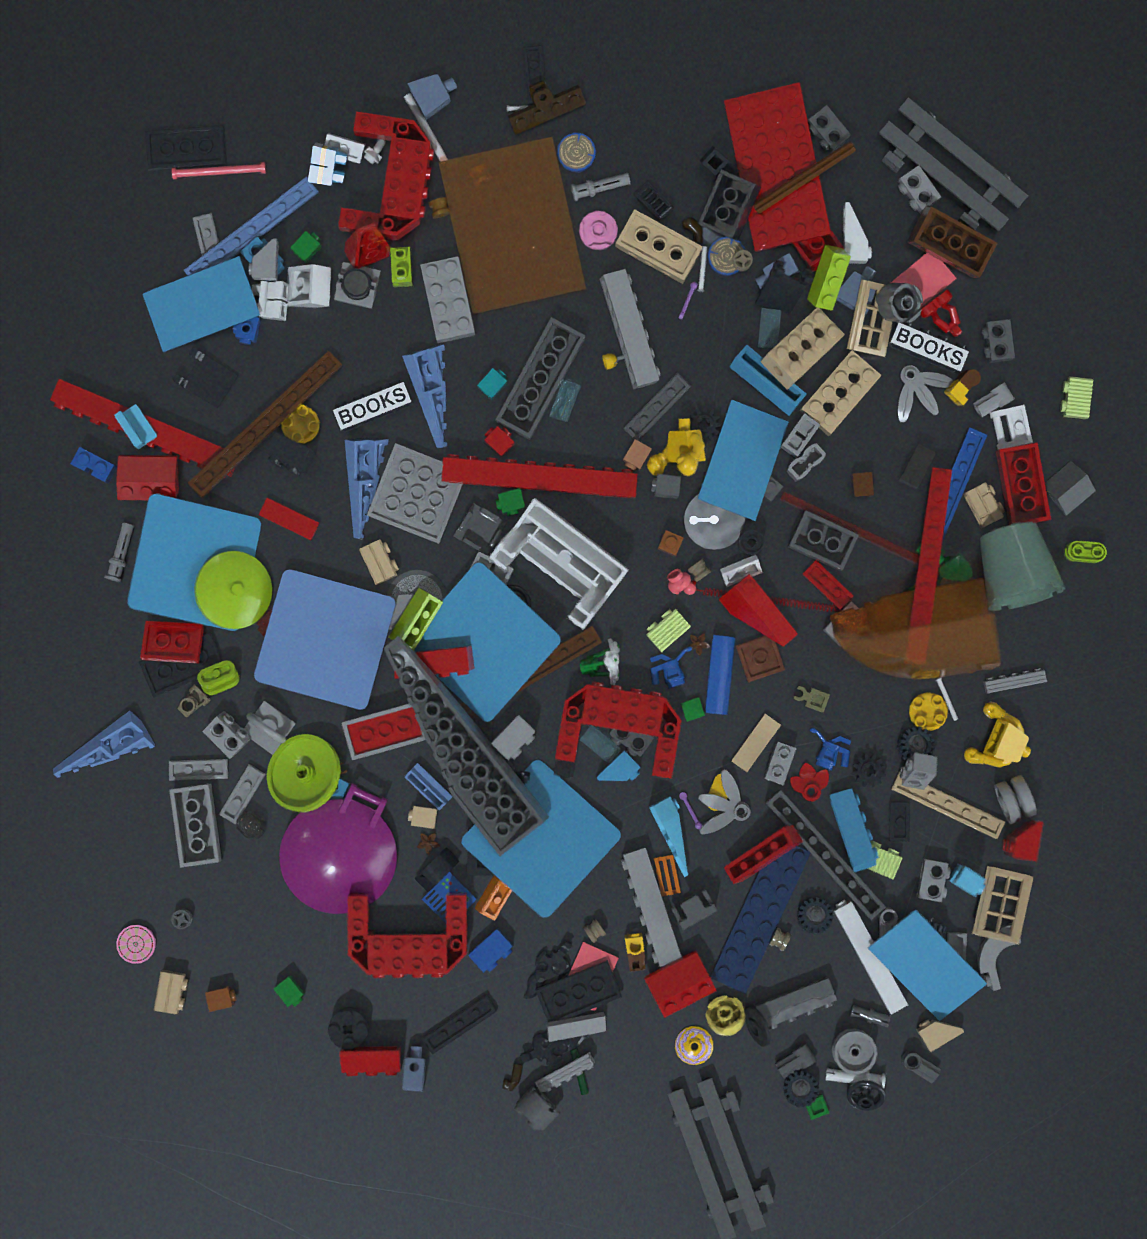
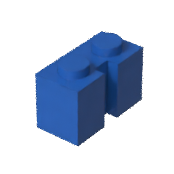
[70,447,117,484]
[468,928,513,973]

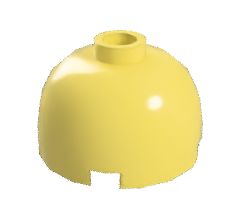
[706,996,745,1036]

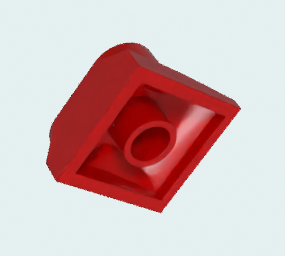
[793,229,844,271]

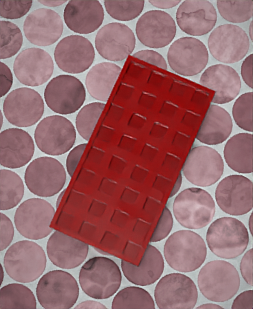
[724,82,832,252]

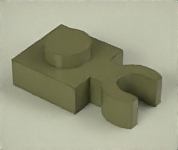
[793,686,830,713]

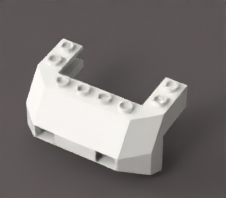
[490,499,629,629]

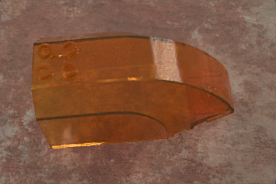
[830,578,1001,679]

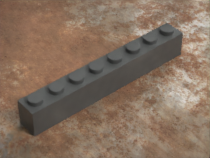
[765,790,886,920]

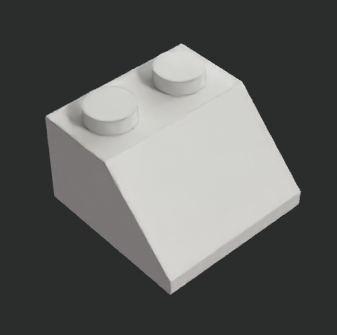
[286,264,331,308]

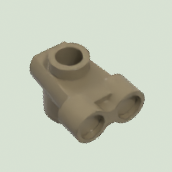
[177,684,211,717]

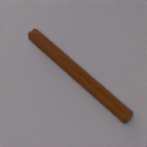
[753,142,856,213]

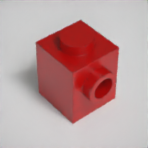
[484,426,515,458]

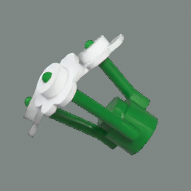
[580,638,620,685]

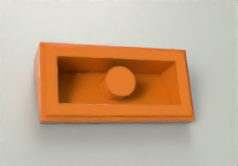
[475,876,512,921]

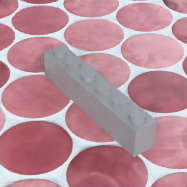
[600,269,660,389]
[621,847,682,967]

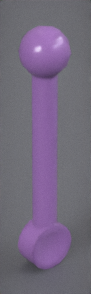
[679,282,698,320]
[679,792,703,829]

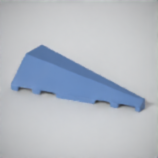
[402,344,447,448]
[345,438,388,539]
[53,710,155,778]

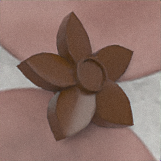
[688,633,711,656]
[417,833,440,855]

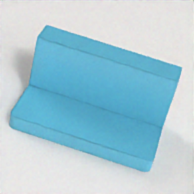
[114,405,157,449]

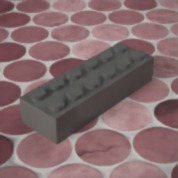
[496,317,585,440]

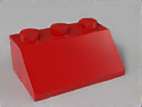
[116,455,179,500]
[1002,819,1043,861]
[644,950,717,1018]
[340,1046,402,1076]

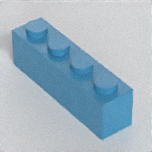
[730,345,806,416]
[829,788,879,872]

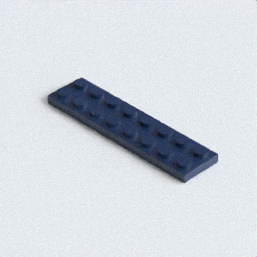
[710,846,811,994]

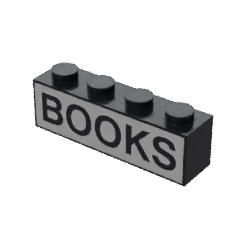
[888,322,970,375]
[332,380,414,433]

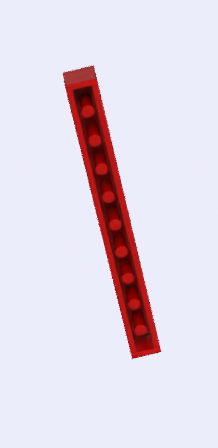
[50,379,235,478]
[441,454,638,498]
[905,467,952,664]

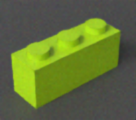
[807,245,851,311]
[388,588,443,651]

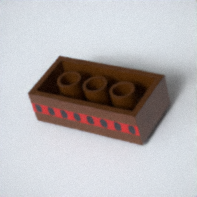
[907,206,997,278]

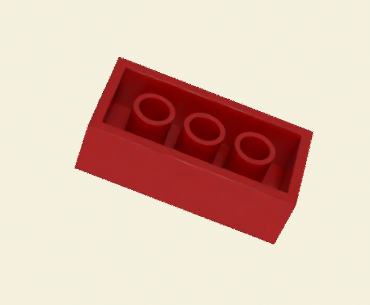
[996,443,1051,526]

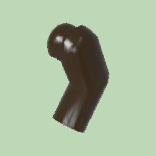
[682,217,703,244]
[502,1064,523,1092]

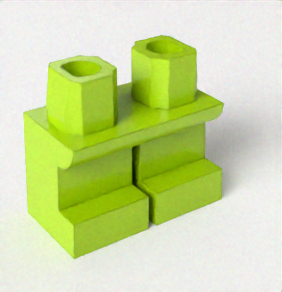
[390,247,413,287]

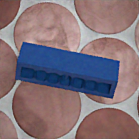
[705,635,736,715]

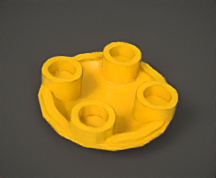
[281,405,319,444]
[909,692,948,731]

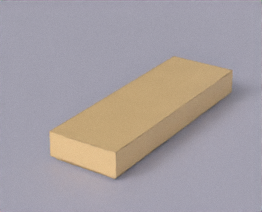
[731,714,781,772]

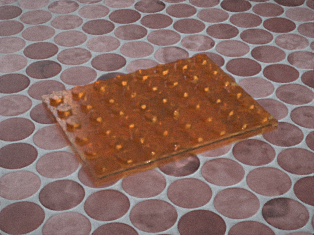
[439,137,586,314]

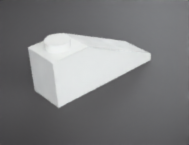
[843,202,871,264]

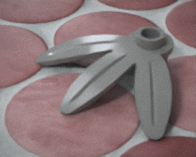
[898,366,954,422]
[698,769,751,834]

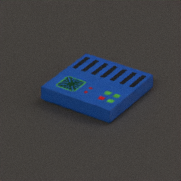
[422,872,477,923]

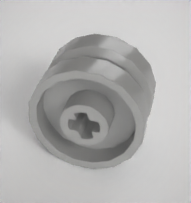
[994,775,1037,824]
[832,1028,877,1075]

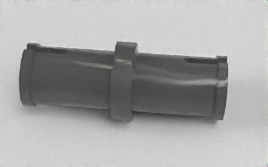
[850,1004,891,1028]

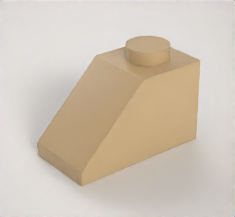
[916,1019,964,1052]

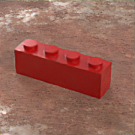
[394,646,475,679]
[724,825,803,884]

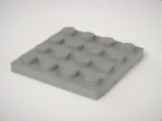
[367,443,463,544]

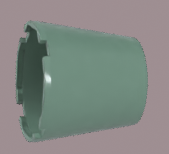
[980,522,1065,611]

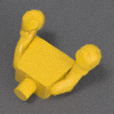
[647,418,705,476]
[964,702,1031,767]

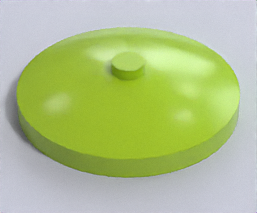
[194,551,272,629]
[267,734,340,812]

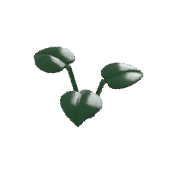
[902,553,987,607]

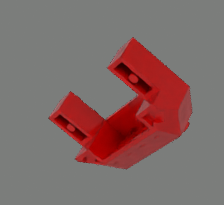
[338,112,434,240]
[555,682,681,779]
[347,892,468,978]

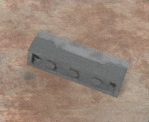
[755,976,837,1030]

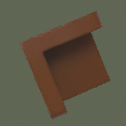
[851,472,874,497]

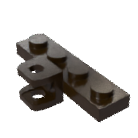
[507,81,586,135]

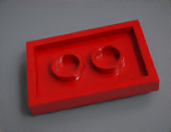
[140,621,204,663]

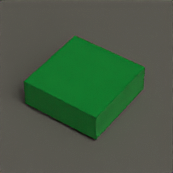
[680,697,705,722]
[806,1094,829,1120]

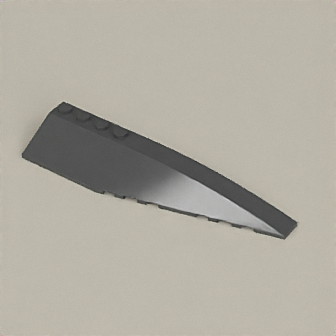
[384,636,549,856]

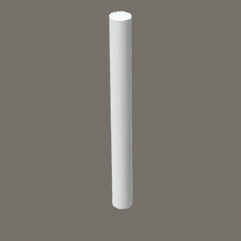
[404,93,448,164]

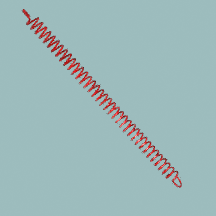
[697,588,842,613]

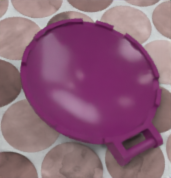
[279,783,397,914]

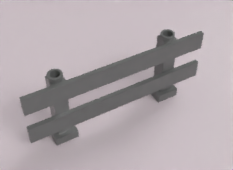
[879,97,1028,231]
[668,1078,774,1239]

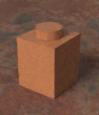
[623,439,652,471]

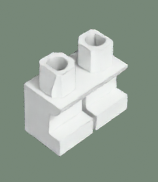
[251,281,290,321]

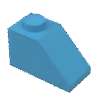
[596,751,641,781]

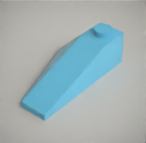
[649,796,688,877]

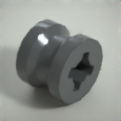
[171,909,193,929]

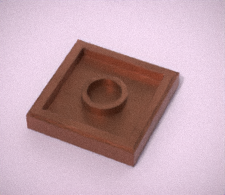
[736,636,785,682]

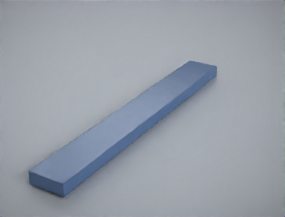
[184,176,319,276]

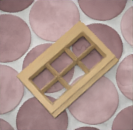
[847,279,892,357]
[972,866,1033,945]

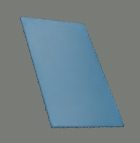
[143,256,260,352]
[698,400,789,521]
[868,909,987,1021]

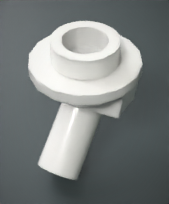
[363,139,385,164]

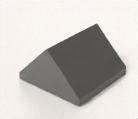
[1045,461,1096,516]

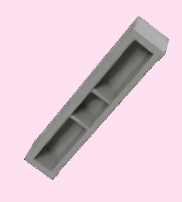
[984,668,1047,693]
[535,1052,595,1093]

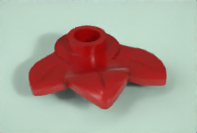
[790,763,829,801]

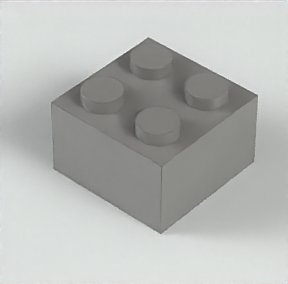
[491,715,536,760]

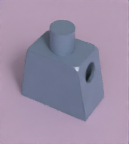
[408,74,457,120]
[755,253,801,289]
[836,266,876,315]
[402,1046,426,1092]

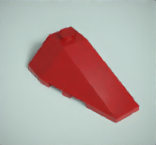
[718,574,798,646]

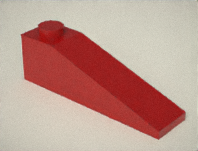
[344,223,390,269]

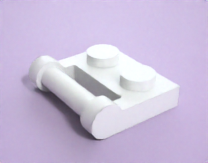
[990,405,1033,450]

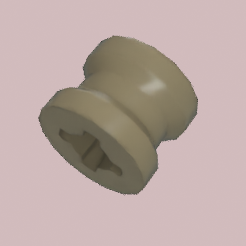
[732,250,753,271]
[688,559,712,582]
[583,918,606,943]
[769,927,791,951]

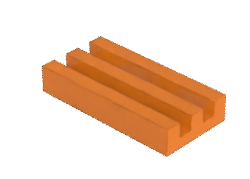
[654,854,681,897]

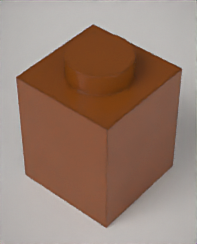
[658,530,683,557]
[205,986,236,1012]

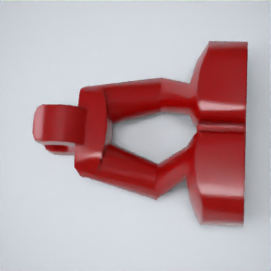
[920,289,962,337]

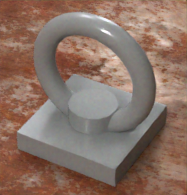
[244,701,296,755]

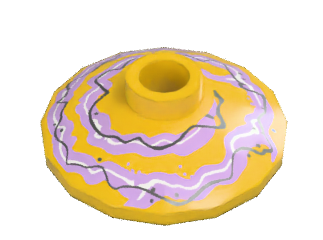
[675,1026,713,1065]

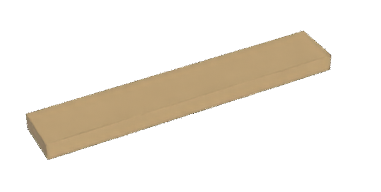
[891,772,1005,839]

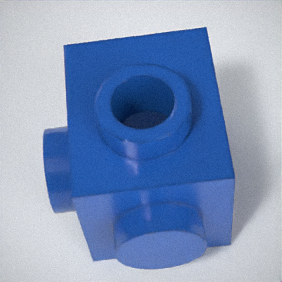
[233,317,261,345]

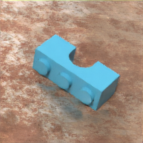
[947,864,986,896]

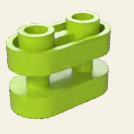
[1064,541,1107,563]
[197,661,240,695]

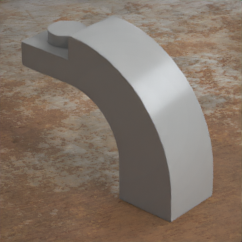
[977,923,1021,991]

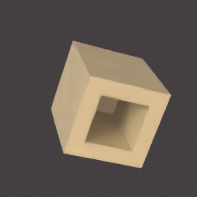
[408,806,438,829]

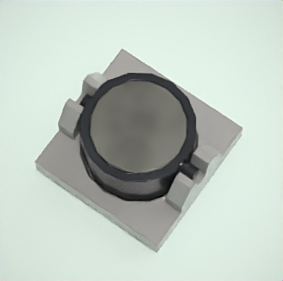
[334,262,381,309]

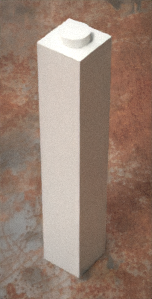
[833,900,908,1015]

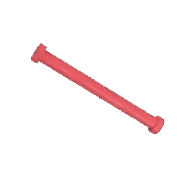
[172,162,266,179]

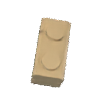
[963,482,1005,528]
[359,540,399,585]
[154,970,188,1014]

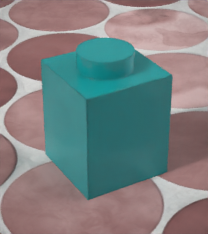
[477,368,508,400]

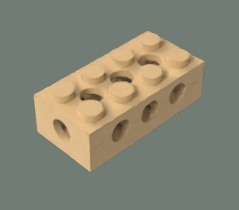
[615,209,702,284]
[761,308,845,390]
[800,350,881,436]

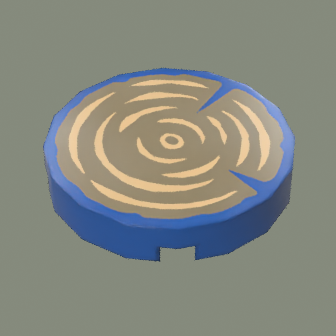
[557,133,596,172]
[708,236,745,276]

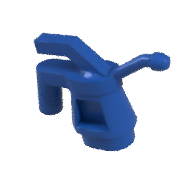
[650,646,692,689]
[810,728,851,771]

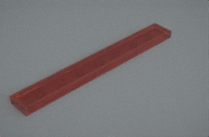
[779,492,920,566]

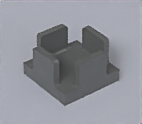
[453,503,506,555]
[671,888,717,930]

